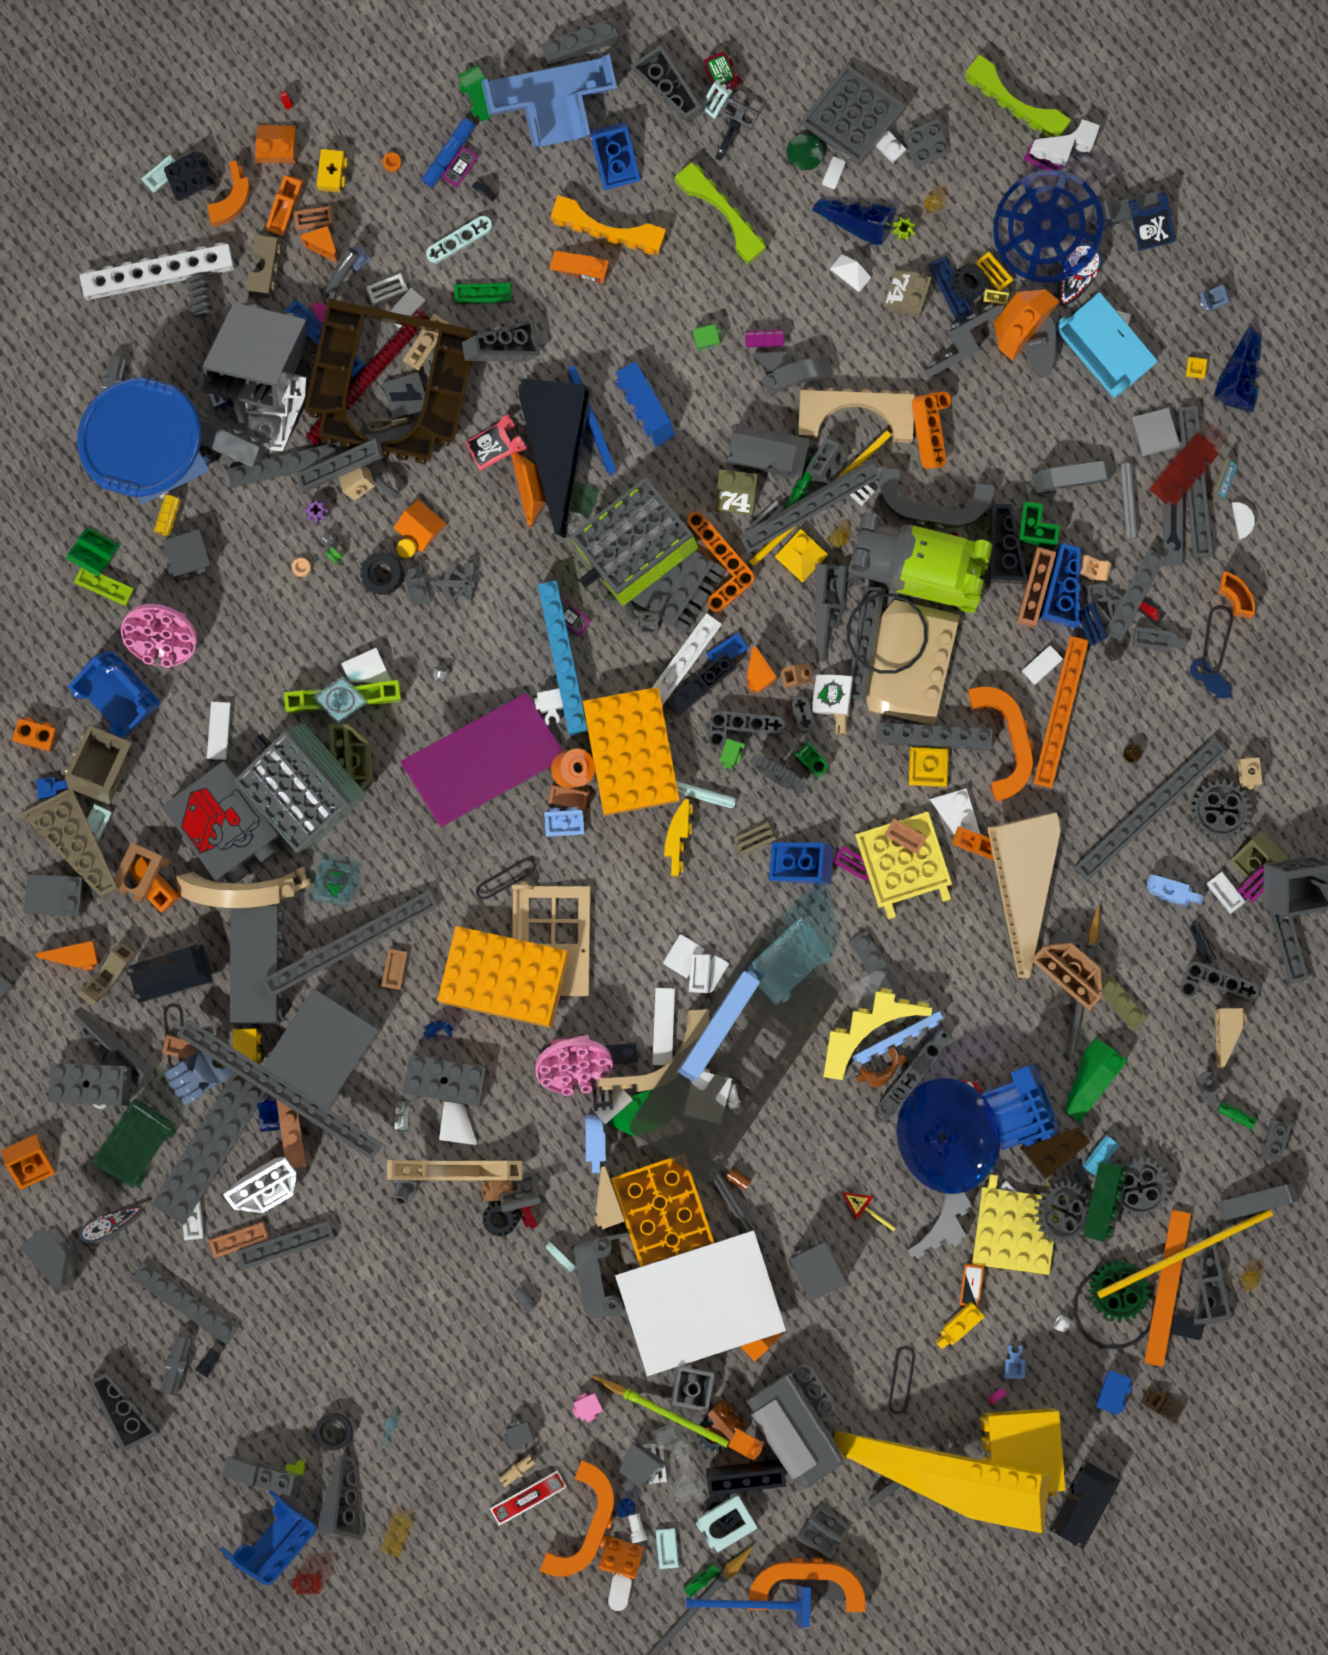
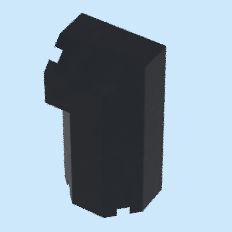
[128,944,214,1004]
[1048,1460,1121,1549]

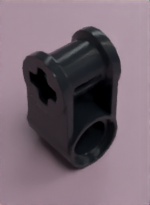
[706,1497,743,1533]

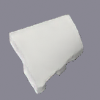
[439,1101,477,1145]

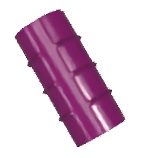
[745,329,784,348]

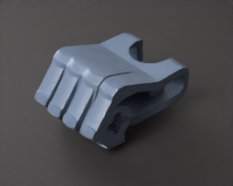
[165,1050,234,1105]

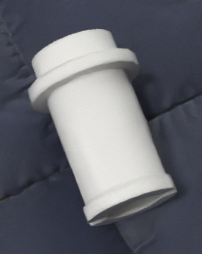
[726,1084,741,1109]

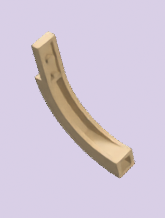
[596,1009,709,1092]
[387,1160,522,1181]

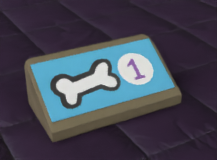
[1211,457,1237,500]

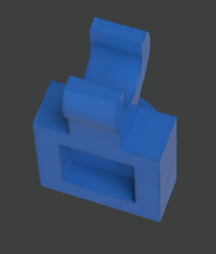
[36,777,69,799]

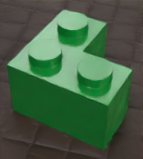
[1018,502,1060,548]

